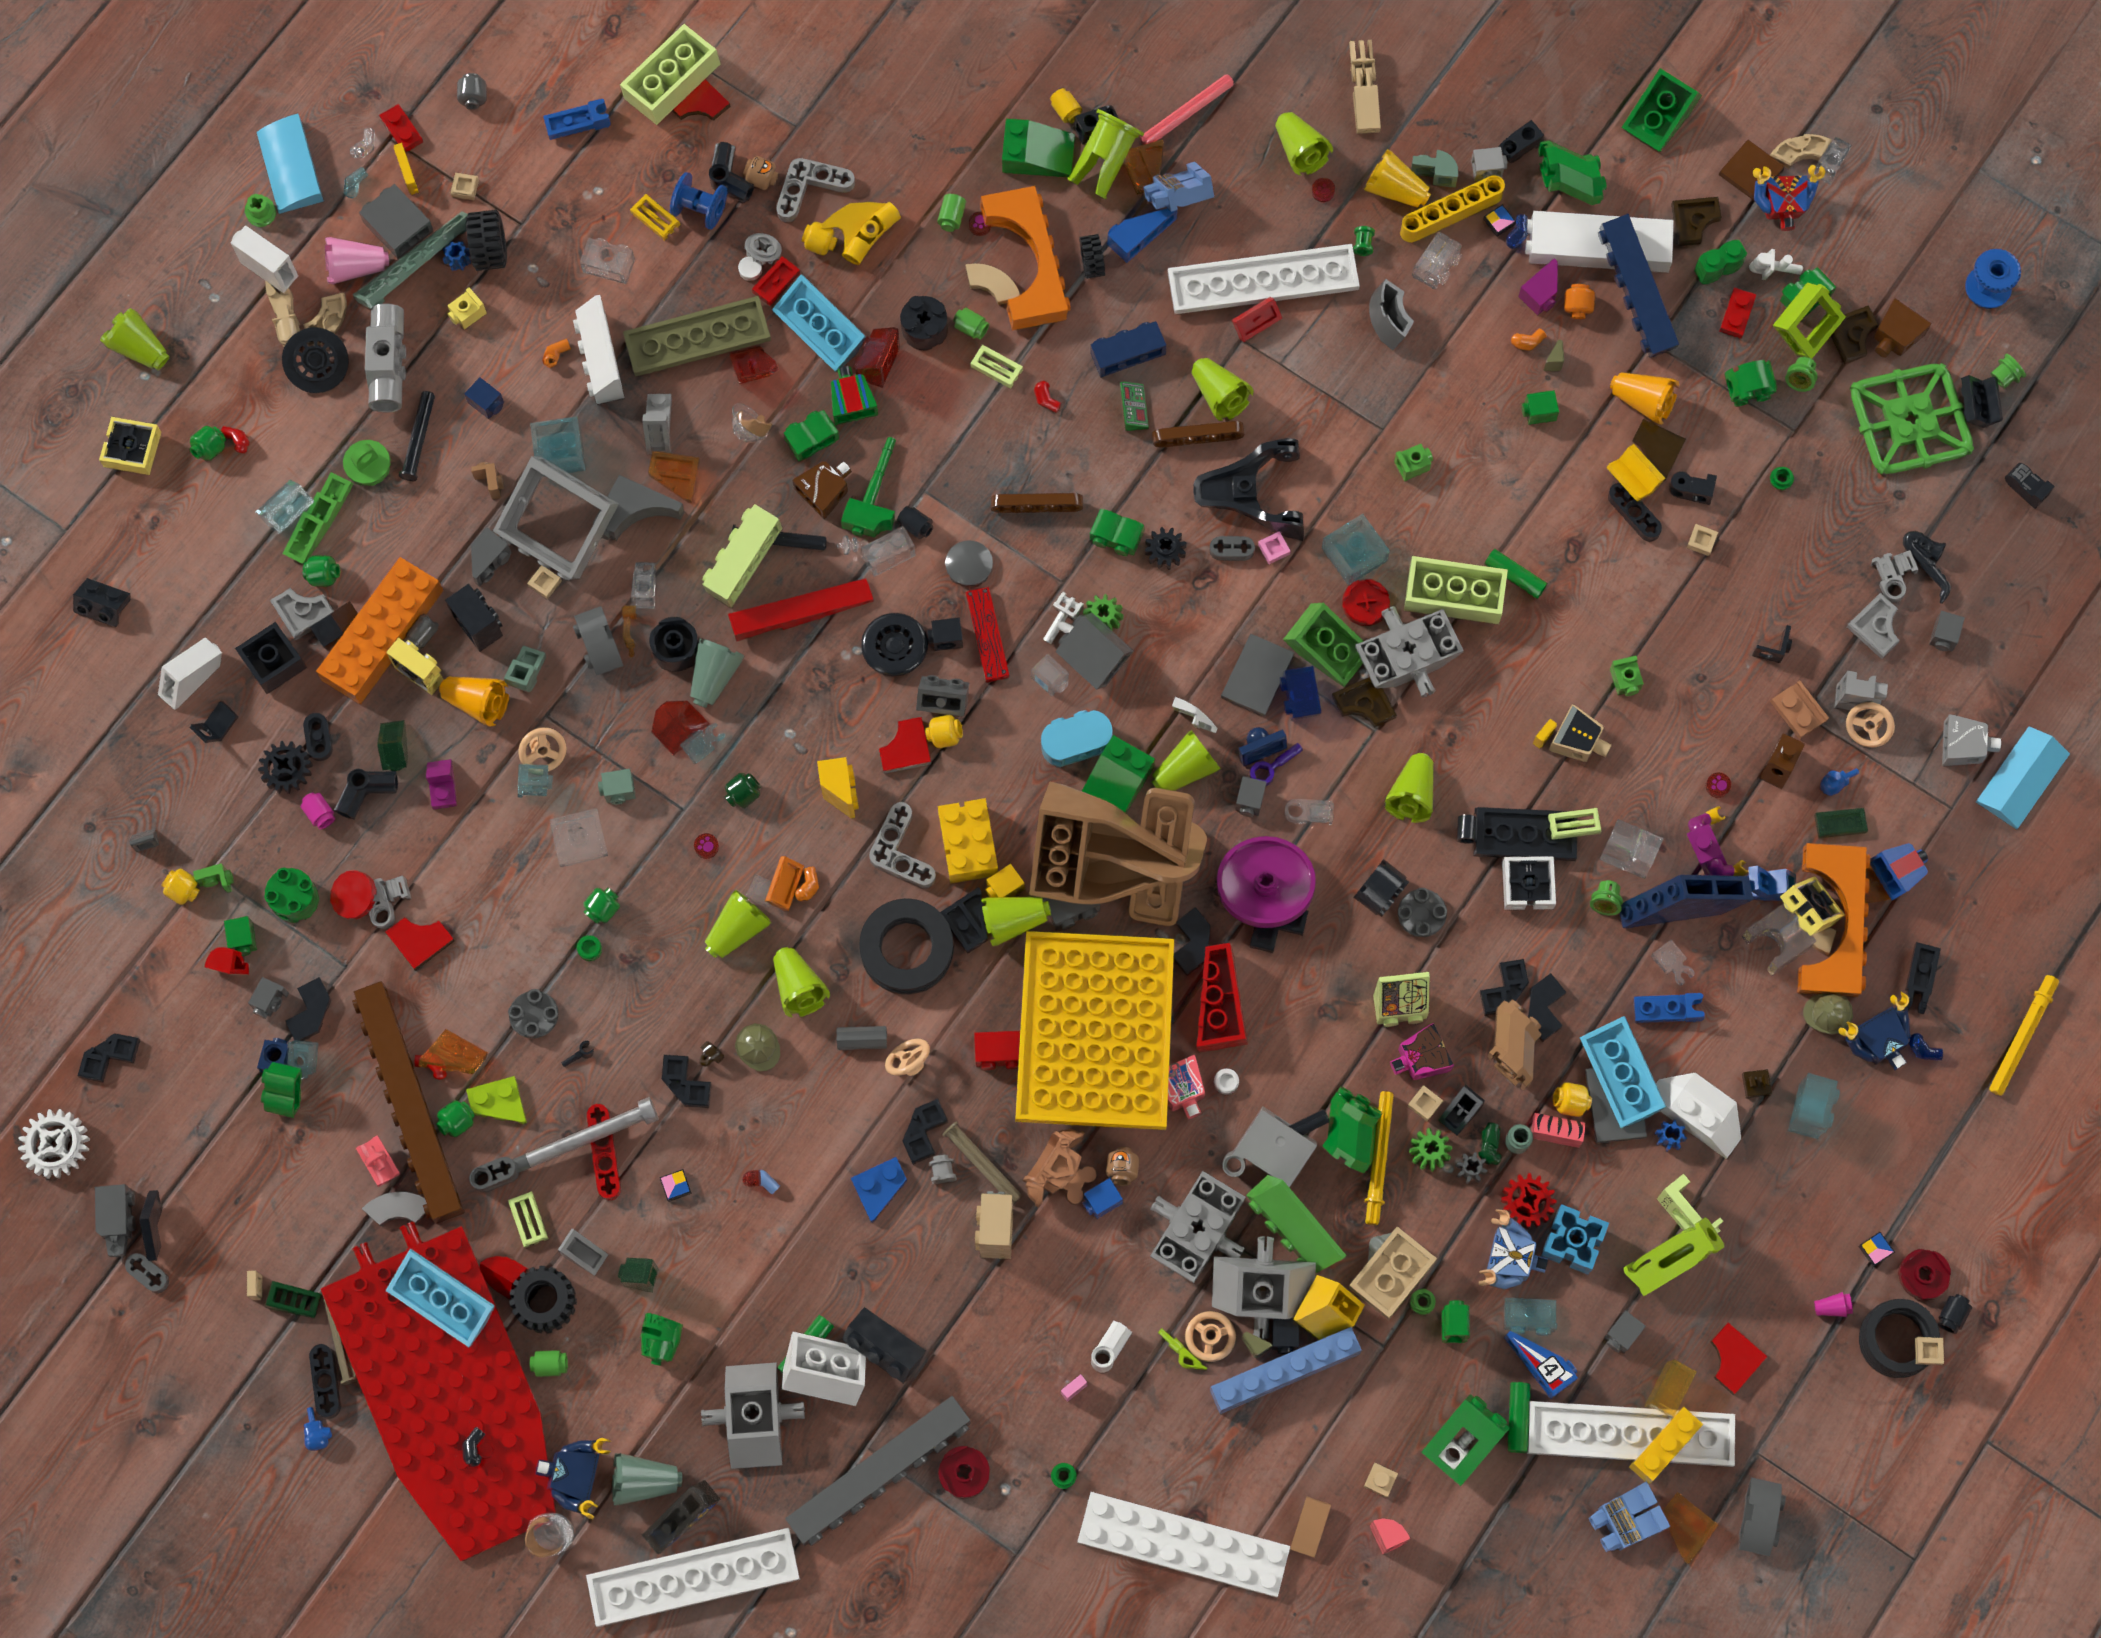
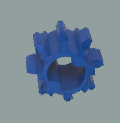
[443,241,471,271]
[1655,1120,1687,1152]

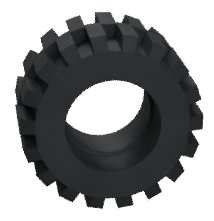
[466,209,507,271]
[509,1266,577,1334]

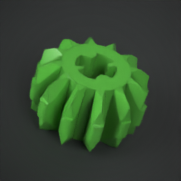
[1083,594,1124,631]
[1409,1128,1452,1172]

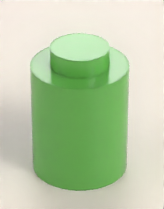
[937,194,966,232]

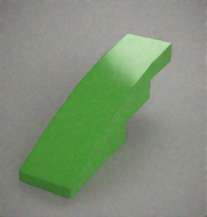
[283,472,354,564]

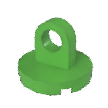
[343,440,391,486]

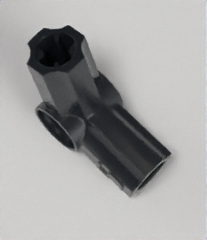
[709,142,755,203]
[334,768,398,820]

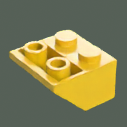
[817,757,859,818]
[1293,1275,1365,1340]

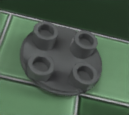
[945,540,993,586]
[1398,888,1447,937]
[508,989,559,1038]

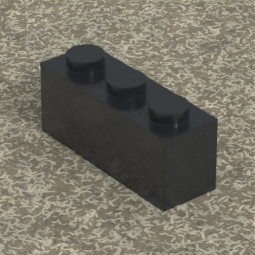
[842,1307,926,1384]

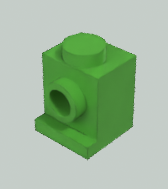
[1394,444,1433,481]
[1610,656,1644,696]

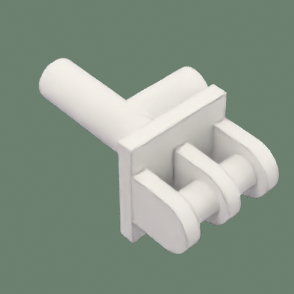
[1749,249,1803,280]
[1043,592,1084,644]

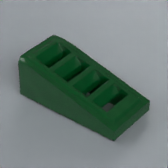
[265,1281,322,1319]

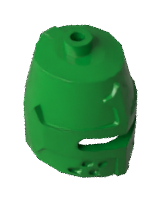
[640,1313,683,1366]

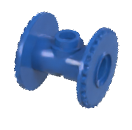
[670,172,728,230]
[1965,249,2021,309]

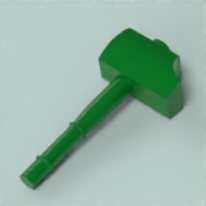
[841,437,896,538]

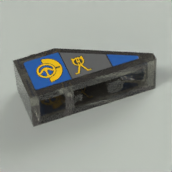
[642,1480,721,1555]

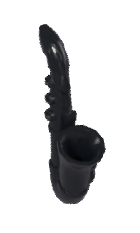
[1903,531,1951,604]

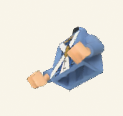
[1479,1209,1548,1289]

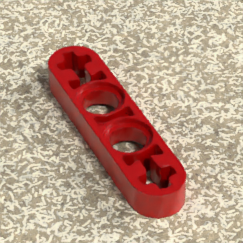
[587,1104,621,1201]

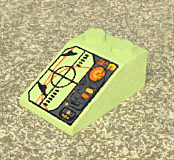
[1373,972,1430,1027]

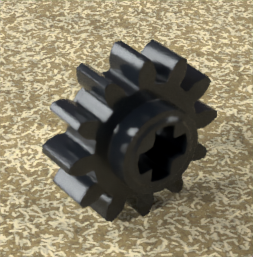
[1145,527,1187,570]

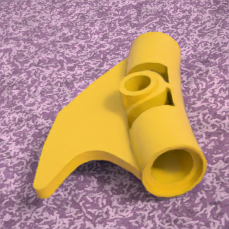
[820,202,901,265]

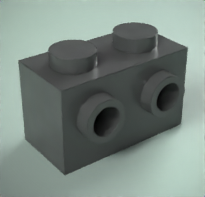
[916,675,970,717]

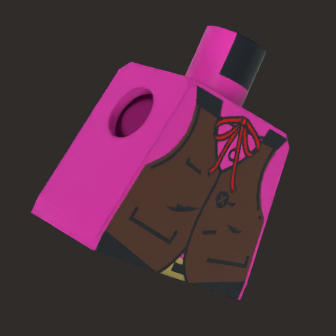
[1390,1023,1454,1080]

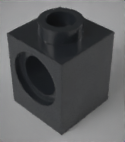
[927,617,963,651]
[1272,1318,1299,1354]

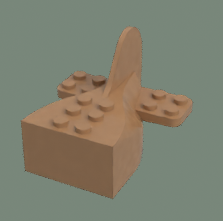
[1029,782,1207,926]

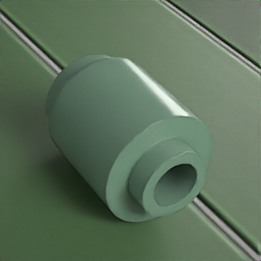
[1505,1124,1533,1154]

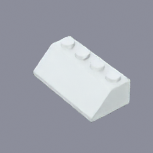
[573,295,624,404]

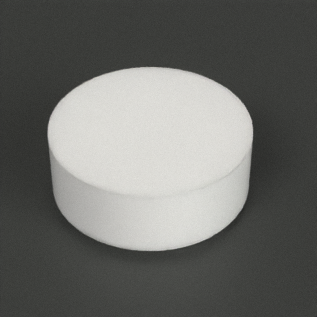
[738,256,762,281]
[1214,1069,1239,1095]

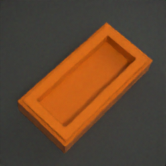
[765,856,804,911]

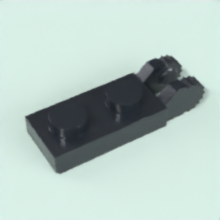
[1905,942,1941,1014]

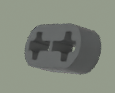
[1209,536,1255,561]
[125,1253,169,1293]

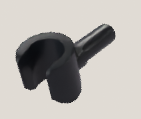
[561,1041,594,1068]

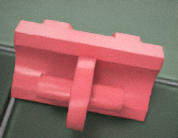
[356,1135,400,1187]

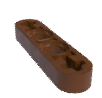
[1152,421,1245,448]
[991,493,1083,513]

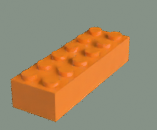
[316,557,444,705]

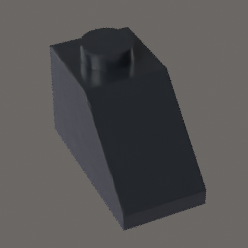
[309,601,358,647]

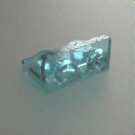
[1504,1298,1557,1336]

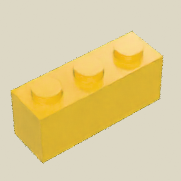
[1629,1407,1703,1485]

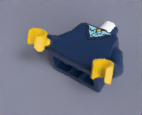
[1839,992,1910,1071]
[535,1438,611,1519]

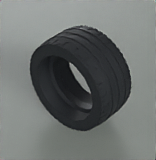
[1859,1299,1940,1378]

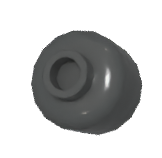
[457,73,487,110]

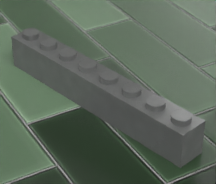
[785,1396,971,1546]

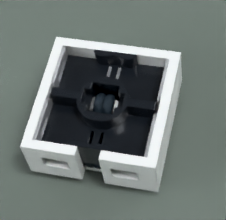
[1502,857,1556,910]

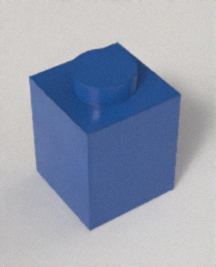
[1082,1178,1123,1219]

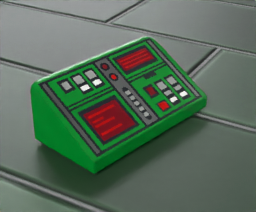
[1120,382,1149,431]

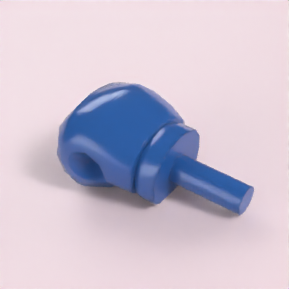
[1820,768,1859,796]
[304,1407,332,1451]

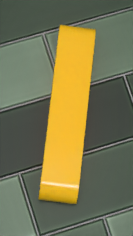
[1400,175,1505,243]

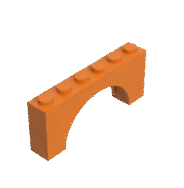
[980,186,1071,330]
[1797,843,1870,997]

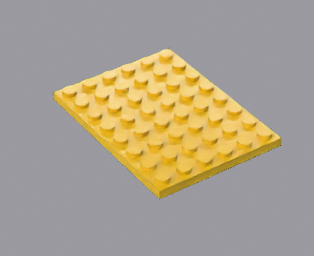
[1015,931,1174,1130]

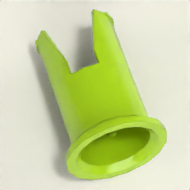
[1067,109,1144,199]

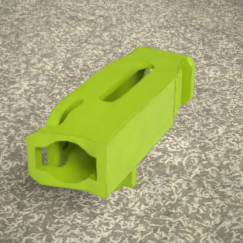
[1623,1217,1724,1296]

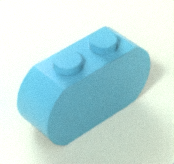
[1041,710,1112,767]

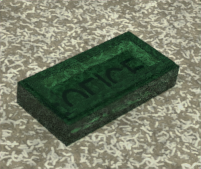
[1814,808,1868,838]

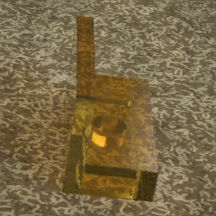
[1645,1359,1697,1418]

